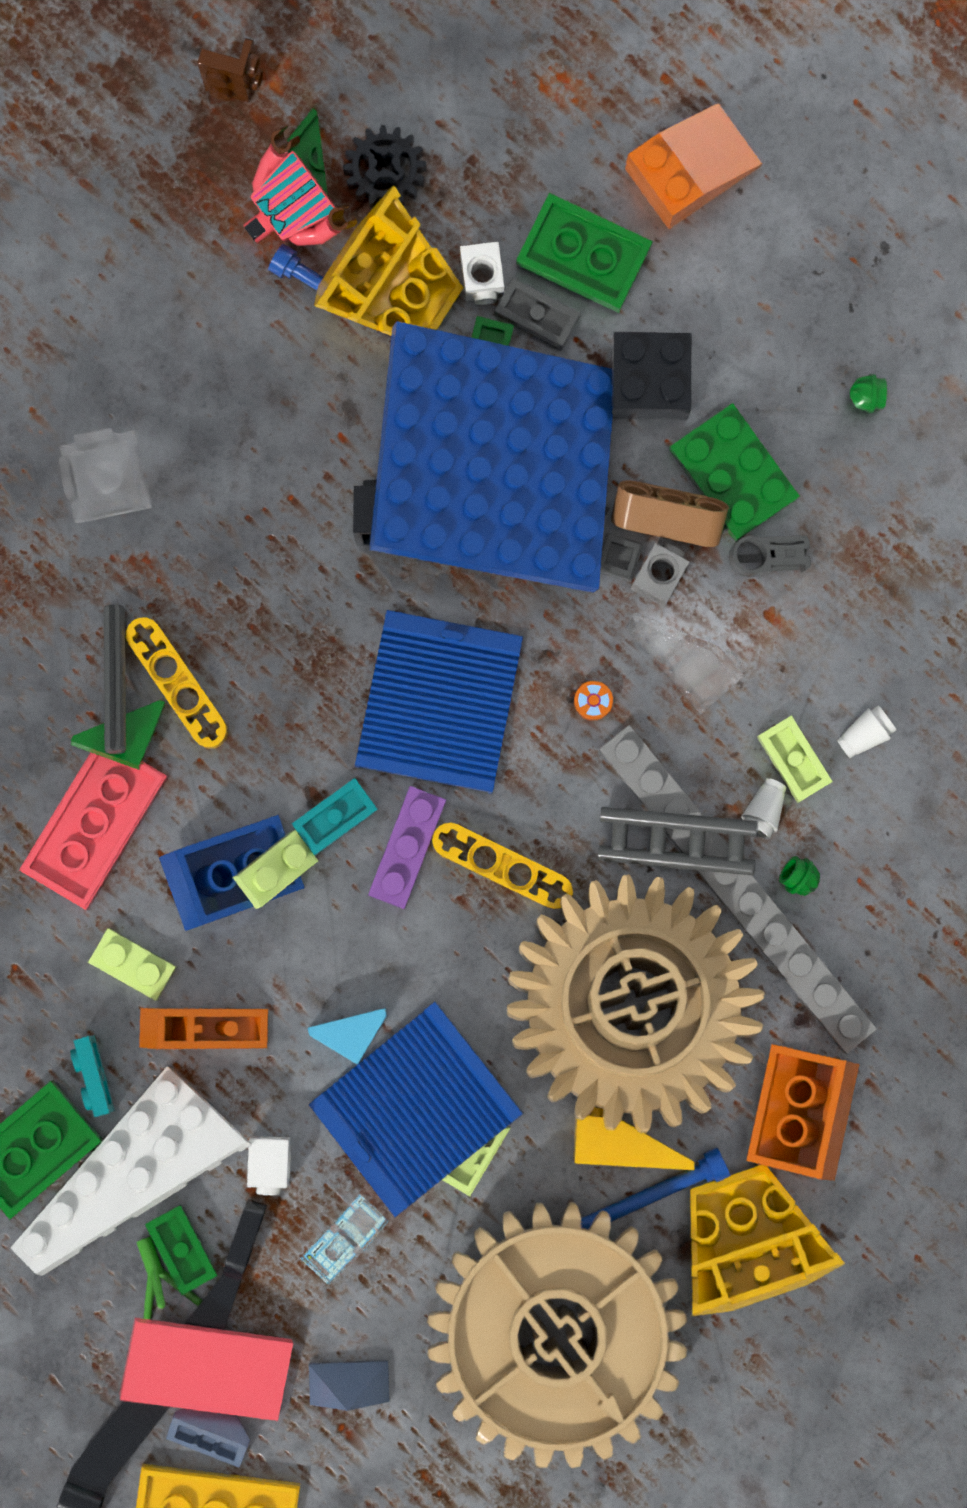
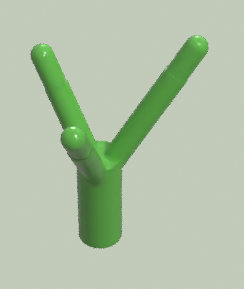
[136,1237,203,1320]

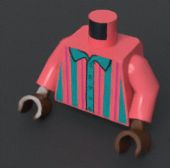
[243,125,357,246]

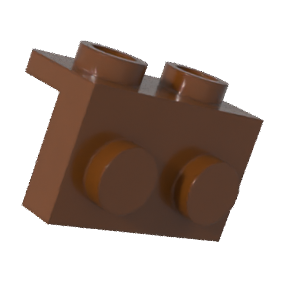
[197,38,263,102]

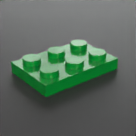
[516,193,653,313]
[669,403,800,543]
[0,1080,103,1220]

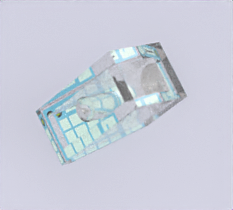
[300,1194,389,1285]

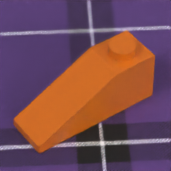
[139,1008,268,1049]

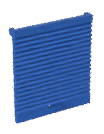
[355,610,523,794]
[308,1002,524,1217]

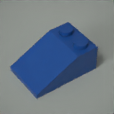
[159,815,305,931]

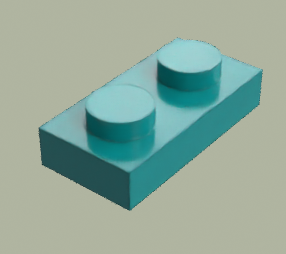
[292,778,378,856]
[70,1035,115,1117]

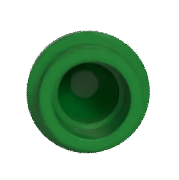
[849,374,887,413]
[779,856,820,896]

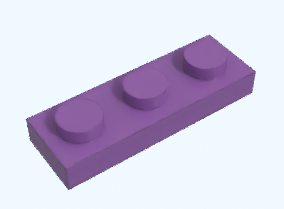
[368,786,446,909]

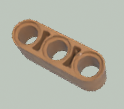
[611,480,729,547]

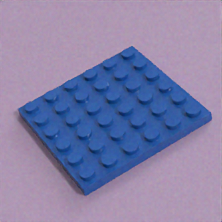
[369,321,613,593]

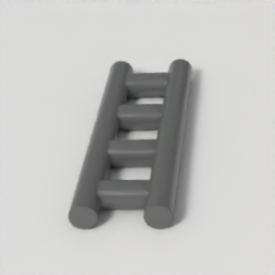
[598,807,758,876]

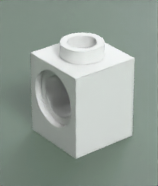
[460,242,504,305]
[247,1136,291,1195]

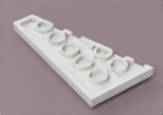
[11,1066,252,1276]

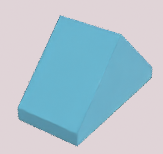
[308,1008,388,1065]

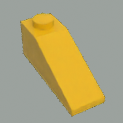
[573,1106,694,1170]

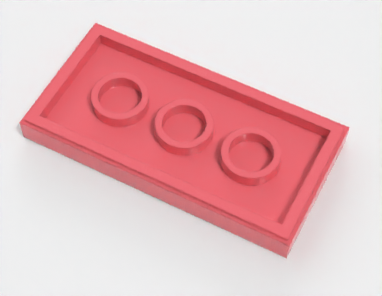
[19,752,168,910]
[119,1318,293,1421]

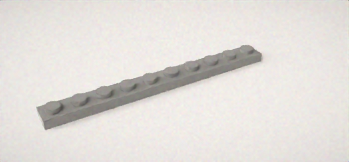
[599,725,877,1054]

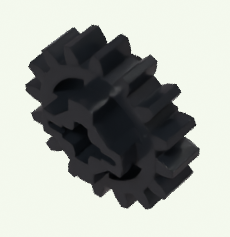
[343,125,427,209]

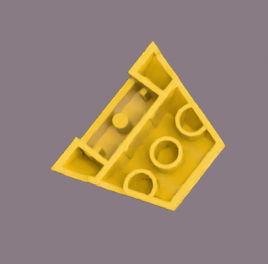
[314,186,463,336]
[690,1165,845,1316]

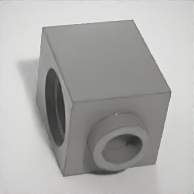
[631,543,690,607]

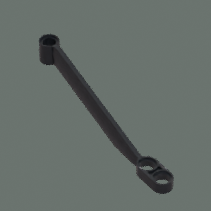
[57,1199,267,1508]

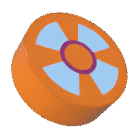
[574,681,613,721]

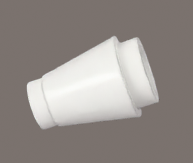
[836,705,897,758]
[741,778,787,839]

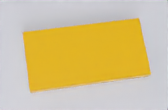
[136,1464,301,1508]

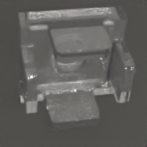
[58,428,152,523]

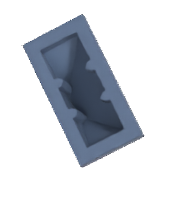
[309,1360,390,1411]
[166,1409,250,1468]

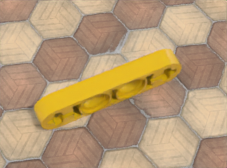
[126,617,228,749]
[432,823,573,909]

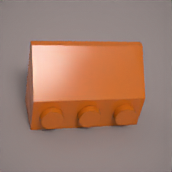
[746,1044,860,1181]

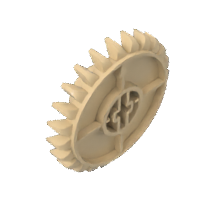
[506,875,764,1133]
[427,1202,687,1468]

